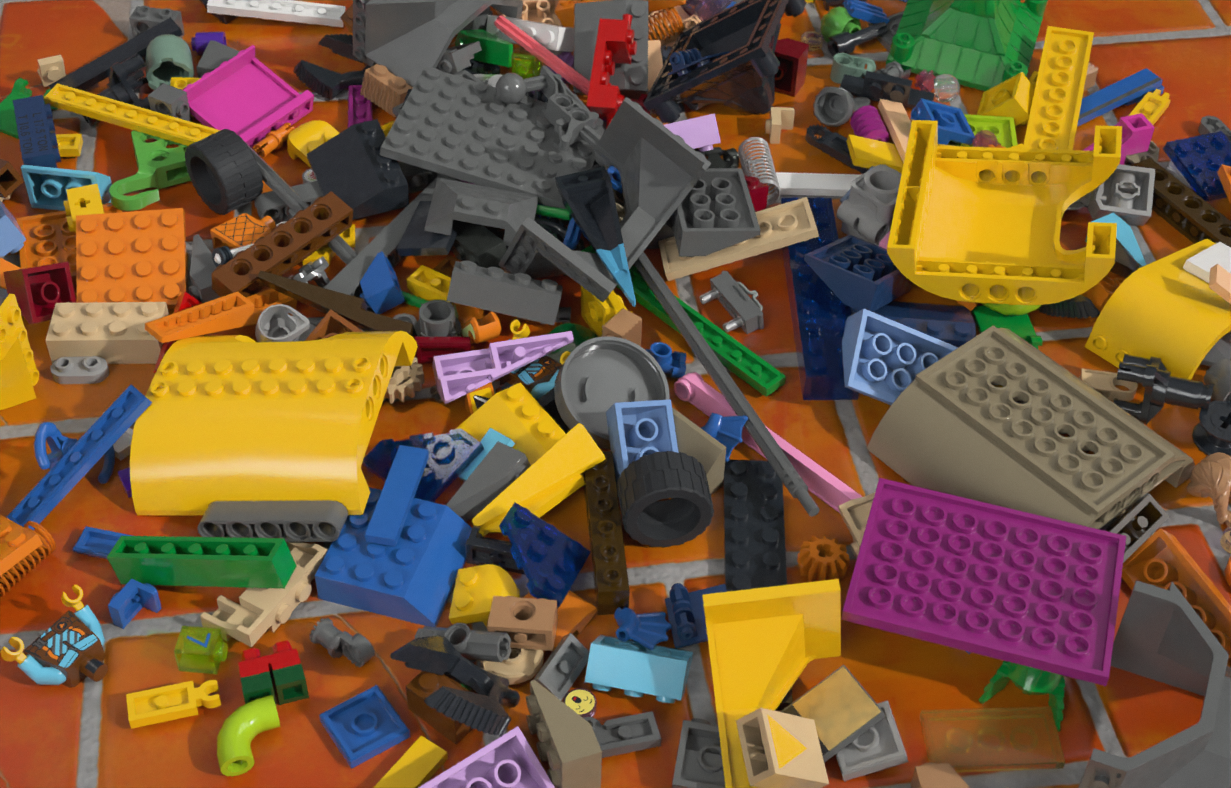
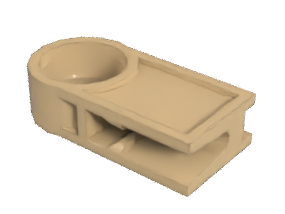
[1079,368,1138,402]

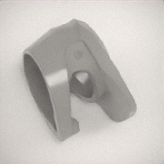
[255,304,316,342]

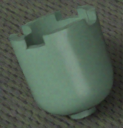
[146,34,194,90]

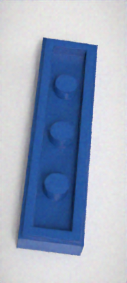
[365,445,429,547]

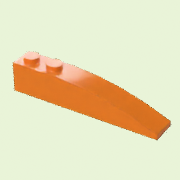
[1121,528,1231,667]

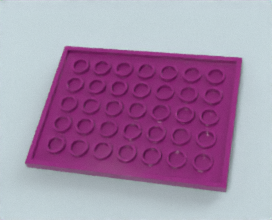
[841,478,1126,686]

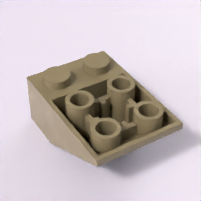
[526,680,602,788]

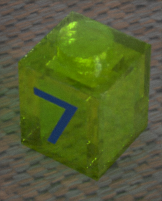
[174,626,228,674]

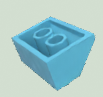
[21,165,112,211]
[585,635,693,703]

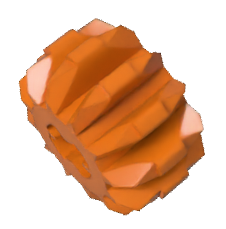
[797,534,850,582]

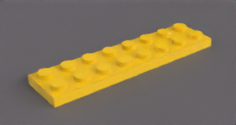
[1024,26,1094,150]

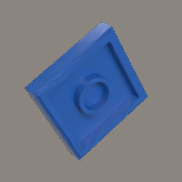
[319,685,410,769]

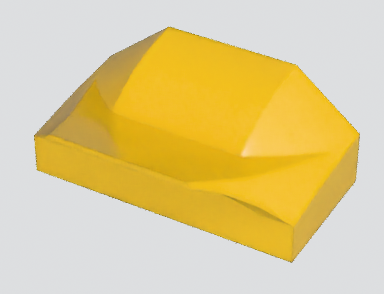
[406,265,453,305]

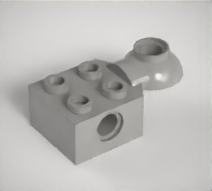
[1067,164,1155,226]

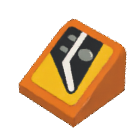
[464,382,495,416]

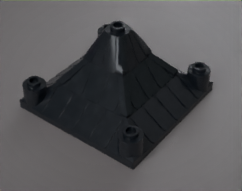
[643,0,806,124]

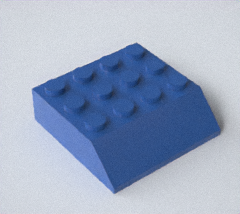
[315,487,472,627]

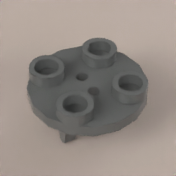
[287,256,330,303]

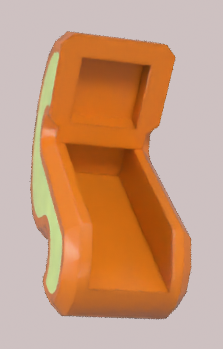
[453,303,501,344]

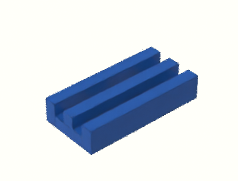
[843,0,890,25]

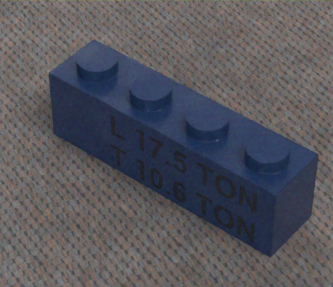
[13,95,61,168]

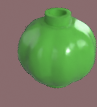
[820,6,861,43]

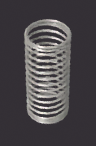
[738,137,781,206]

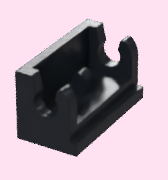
[466,525,534,575]

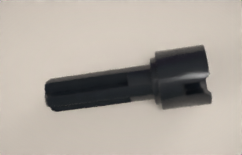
[827,22,888,57]

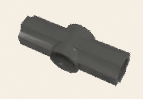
[414,623,511,663]

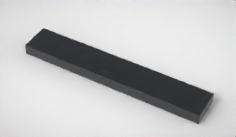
[49,17,183,91]

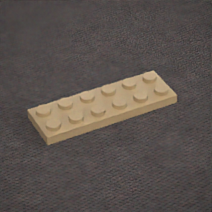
[658,197,819,281]

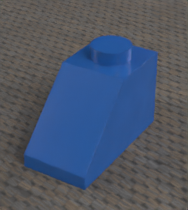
[360,251,405,314]

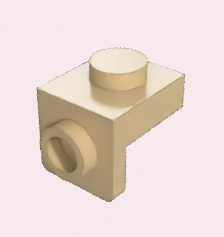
[37,55,66,87]
[765,107,795,144]

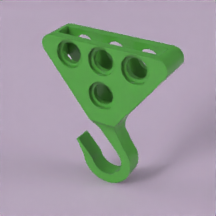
[109,130,191,211]

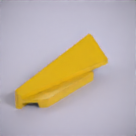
[472,423,606,537]

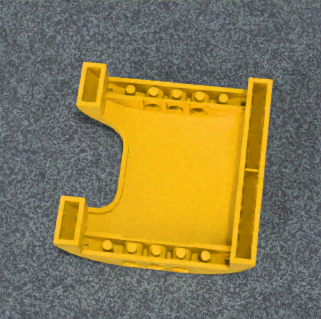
[887,120,1122,305]
[130,331,418,516]

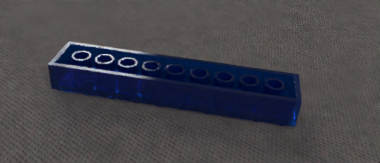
[780,197,859,400]

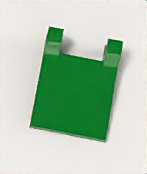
[0,78,58,139]
[971,306,1043,350]

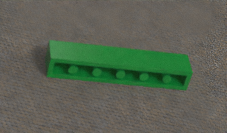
[107,536,297,589]

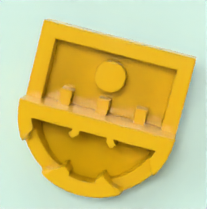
[287,120,339,168]
[449,564,520,629]

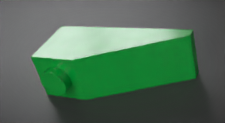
[455,29,513,67]

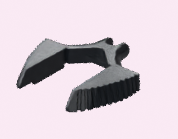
[294,34,371,100]
[1037,238,1140,319]
[390,636,520,737]

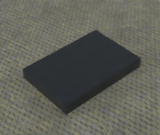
[397,201,463,256]

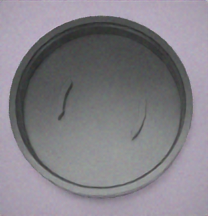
[554,336,670,450]

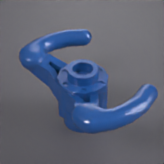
[34,422,115,484]

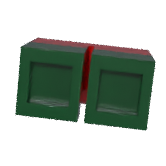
[238,640,309,706]

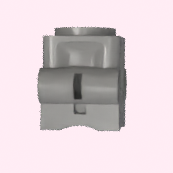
[836,164,901,246]

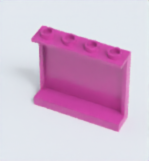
[183,45,314,149]

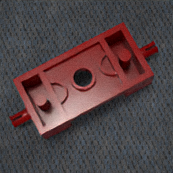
[586,14,637,129]

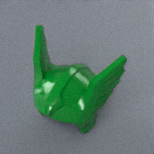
[979,661,1066,732]

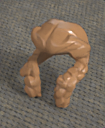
[1187,452,1231,527]

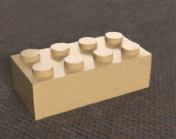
[46,302,169,364]

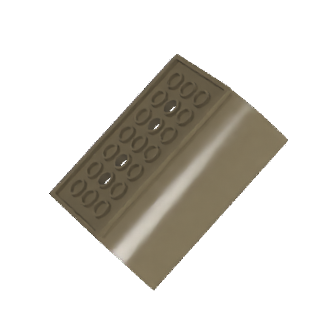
[867,326,1195,529]

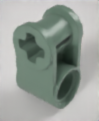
[830,53,876,84]

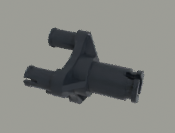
[82,53,151,127]
[1113,354,1214,425]

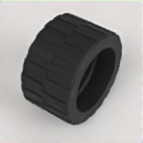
[185,129,263,215]
[617,451,714,547]

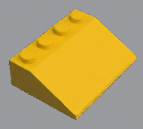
[448,382,582,475]

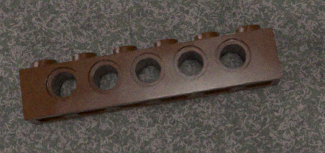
[212,191,353,297]

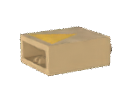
[736,708,829,788]

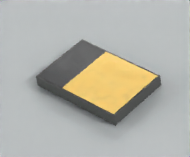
[781,665,886,763]

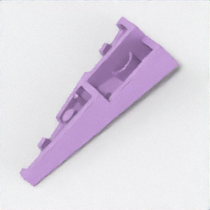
[432,331,574,404]

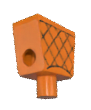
[210,213,276,250]

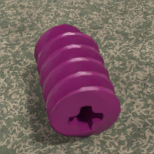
[850,105,889,143]

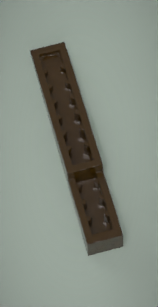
[258,270,415,338]

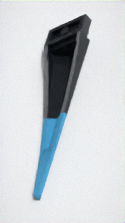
[555,166,636,307]

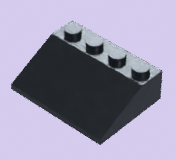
[307,119,409,220]

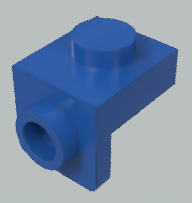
[108,578,162,629]

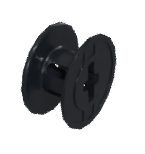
[1192,400,1231,456]

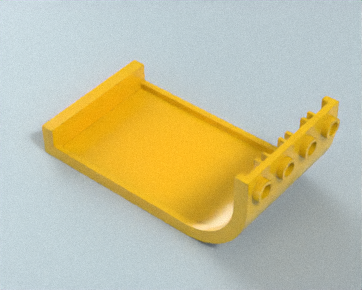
[1085,239,1231,380]

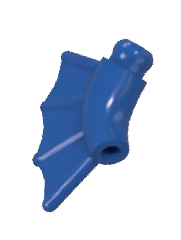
[701,413,748,462]
[614,606,672,650]

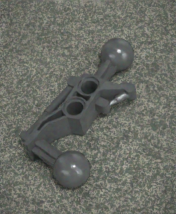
[496,66,615,168]

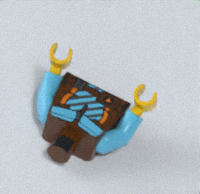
[496,319,571,401]
[1,585,108,688]

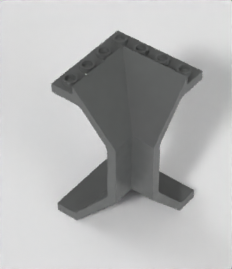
[353,0,523,87]
[499,97,711,302]
[1078,580,1231,788]

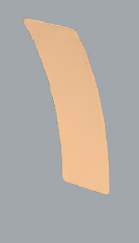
[648,40,663,92]

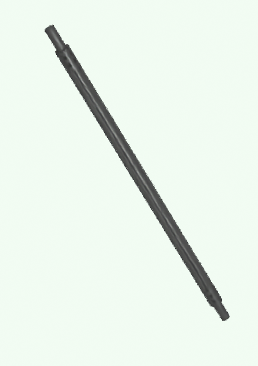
[633,252,820,517]

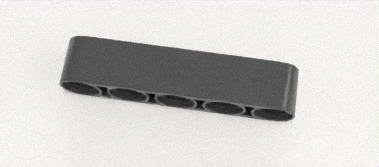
[197,500,348,542]

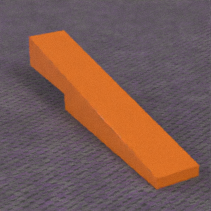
[145,289,297,343]

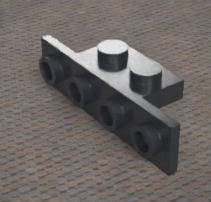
[840,71,935,108]

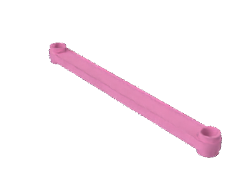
[674,372,862,513]

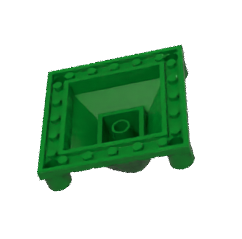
[885,0,1048,91]

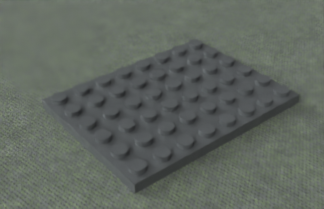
[380,66,607,209]

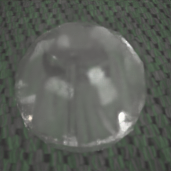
[933,74,960,103]

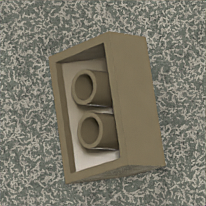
[672,407,726,495]

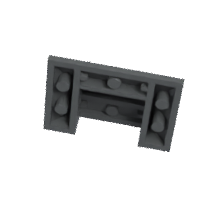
[424,178,538,246]

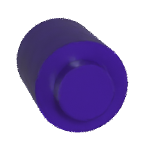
[191,32,227,56]

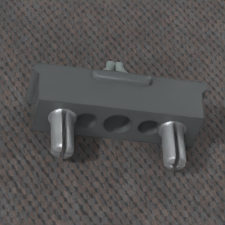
[699,271,764,334]

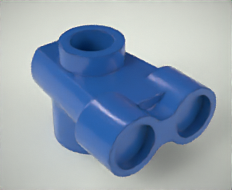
[646,342,686,379]

